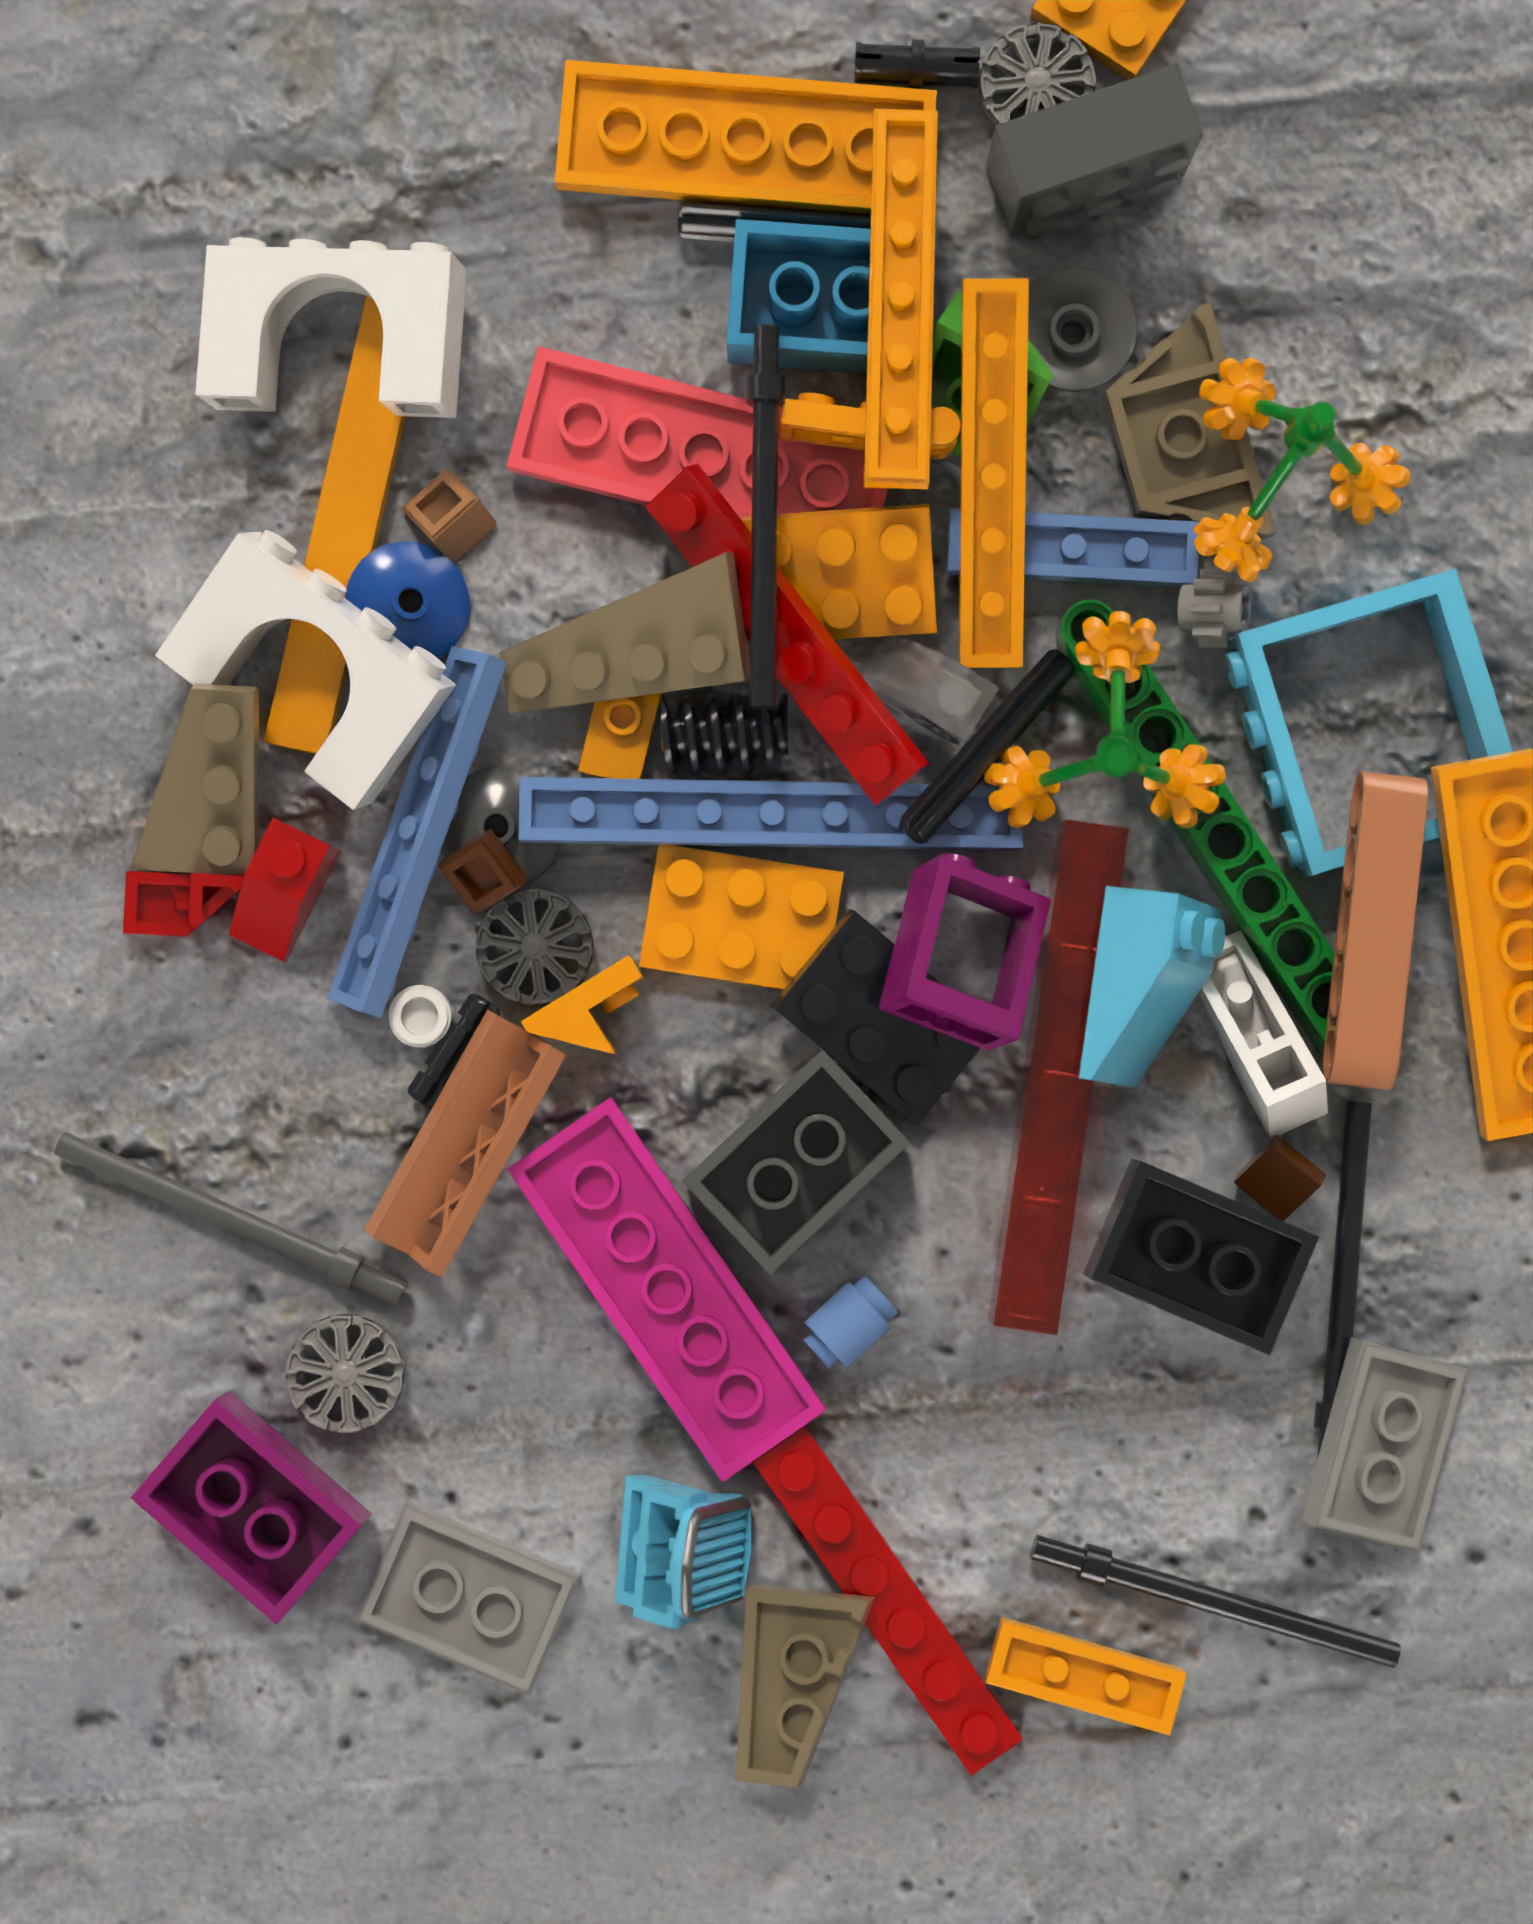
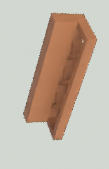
[364,1009,567,1278]

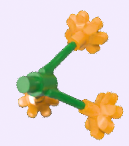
[1193,358,1411,582]
[984,611,1226,829]

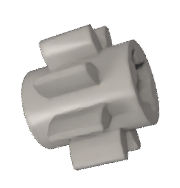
[1178,569,1251,648]

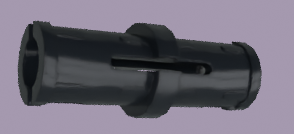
[854,39,980,89]

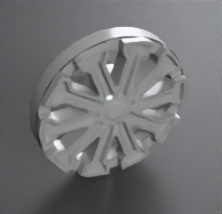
[979,23,1096,126]
[286,1313,406,1433]

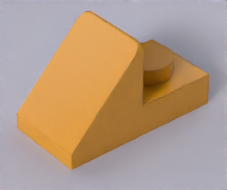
[521,955,645,1054]

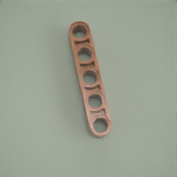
[1322,771,1428,1090]

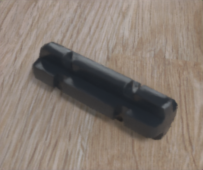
[408,993,500,1109]

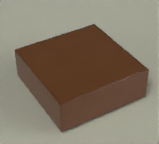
[438,829,528,915]
[1234,1135,1326,1221]

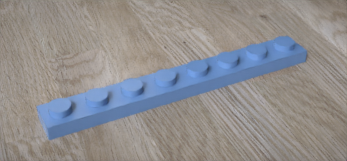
[519,777,1023,851]

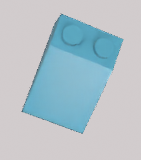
[1079,886,1225,1088]

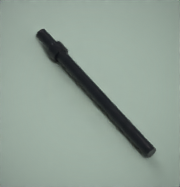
[747,324,785,710]
[1314,1101,1372,1460]
[1030,1534,1401,1668]

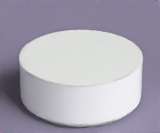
[388,985,454,1048]

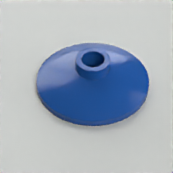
[345,541,470,659]

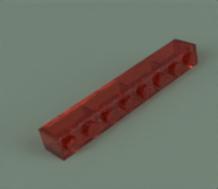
[988,819,1129,1335]

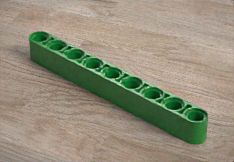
[1056,600,1334,1059]

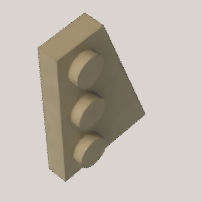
[736,1584,875,1788]

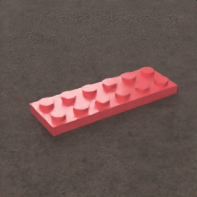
[507,346,888,519]

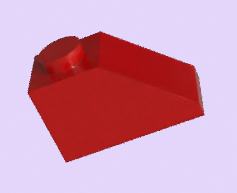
[228,818,341,962]

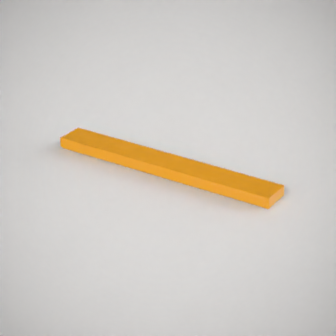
[264,296,406,755]

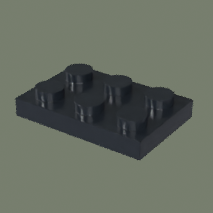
[770,909,981,1127]

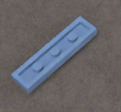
[946,508,1199,588]

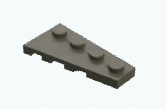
[499,552,750,714]

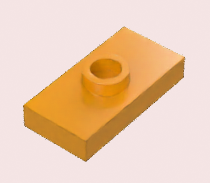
[578,693,663,779]

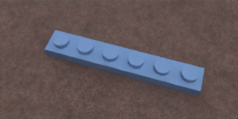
[327,646,507,1018]

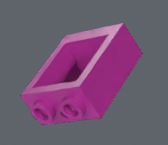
[878,854,1051,1051]

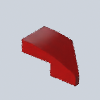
[123,871,244,937]

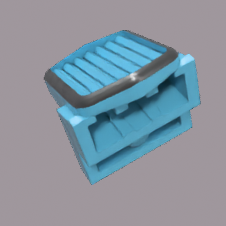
[615,1475,752,1629]

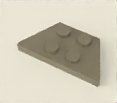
[1103,302,1276,539]

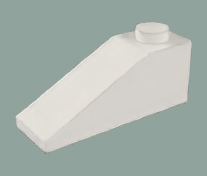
[1199,930,1328,1139]

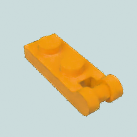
[780,393,961,460]

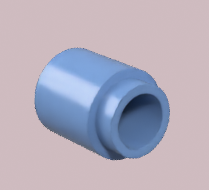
[803,1276,898,1369]

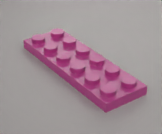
[507,1097,827,1483]

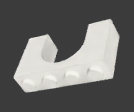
[195,237,467,418]
[155,530,456,810]

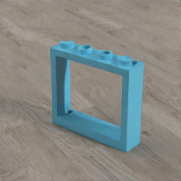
[1225,568,1513,880]

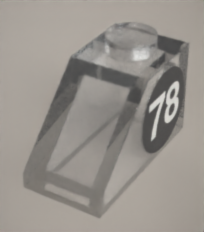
[861,635,999,750]

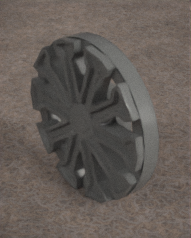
[475,888,594,1006]

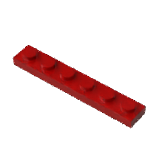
[645,464,929,806]
[753,1425,1023,1776]

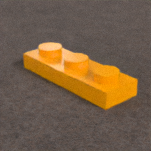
[984,1617,1187,1736]

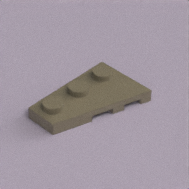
[130,683,259,876]

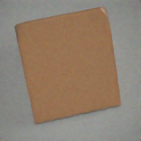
[401,468,497,563]

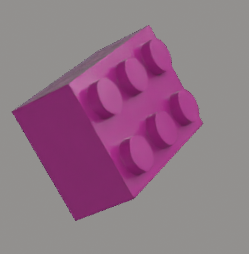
[131,1391,372,1625]

